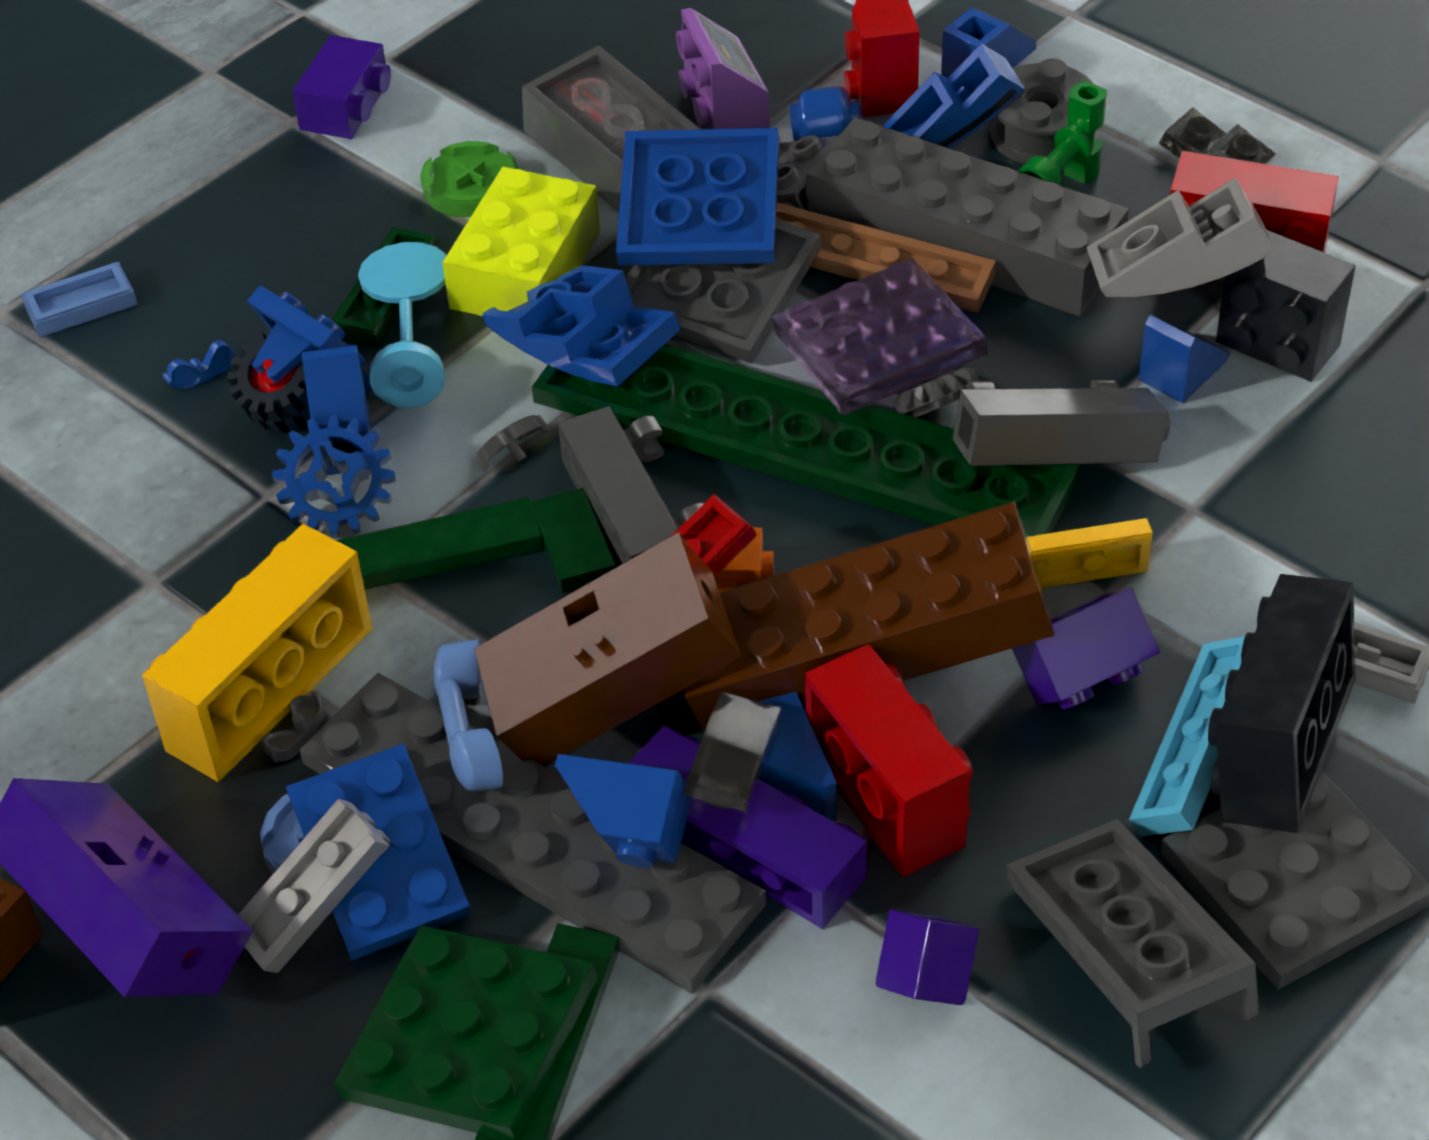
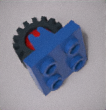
[227,285,372,432]

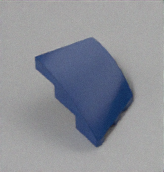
[482,265,680,387]

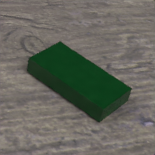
[531,488,616,593]

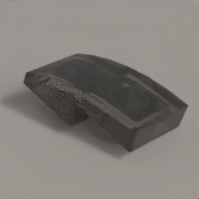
[1159,107,1276,164]
[684,692,781,811]

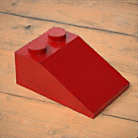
[844,0,920,118]

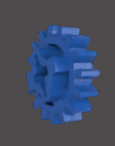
[272,415,396,538]

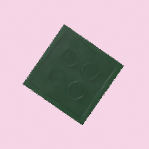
[333,925,598,1140]

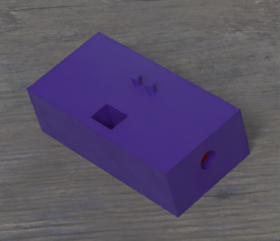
[0,778,253,997]

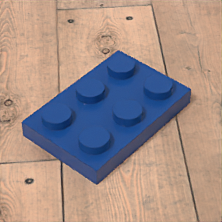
[286,743,471,961]

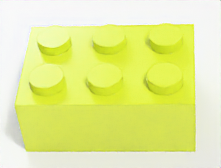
[442,166,600,316]

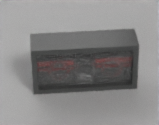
[522,45,700,212]

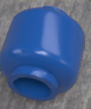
[790,86,863,141]

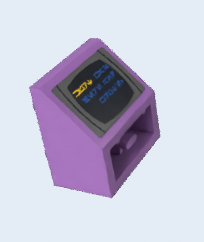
[676,8,770,129]

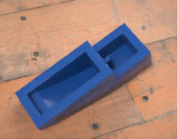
[883,43,1025,148]

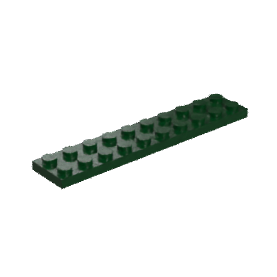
[532,344,1079,537]

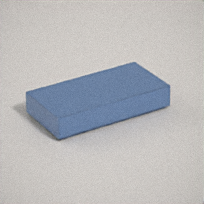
[21,262,138,338]

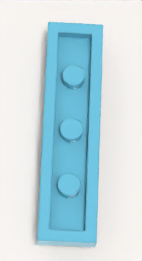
[1129,636,1245,837]

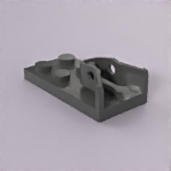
[1007,819,1259,1068]

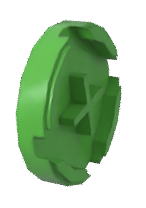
[420,141,518,217]

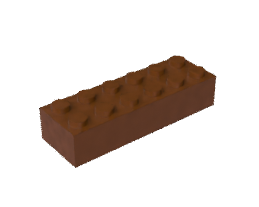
[684,501,1055,739]

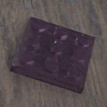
[772,258,988,416]

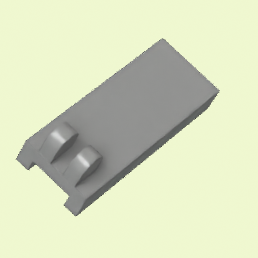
[238,799,390,973]

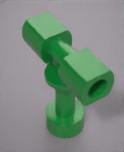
[1018,81,1107,185]

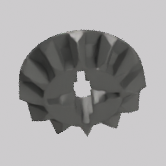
[893,367,979,417]

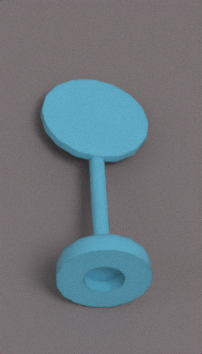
[358,242,447,408]

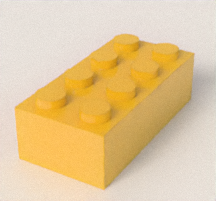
[142,524,373,783]

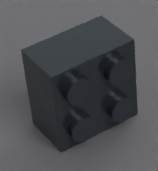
[1215,230,1356,382]

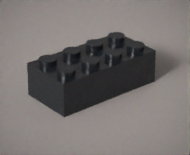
[1208,574,1356,833]

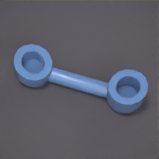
[433,639,503,792]

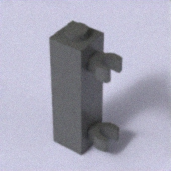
[953,380,1170,466]
[558,406,704,566]

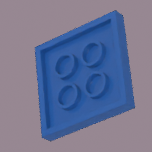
[616,128,779,266]

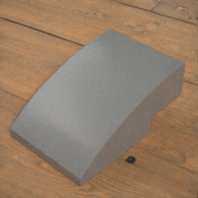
[1087,177,1277,297]

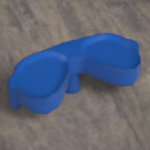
[163,340,236,390]

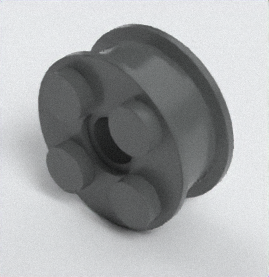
[989,59,1096,164]

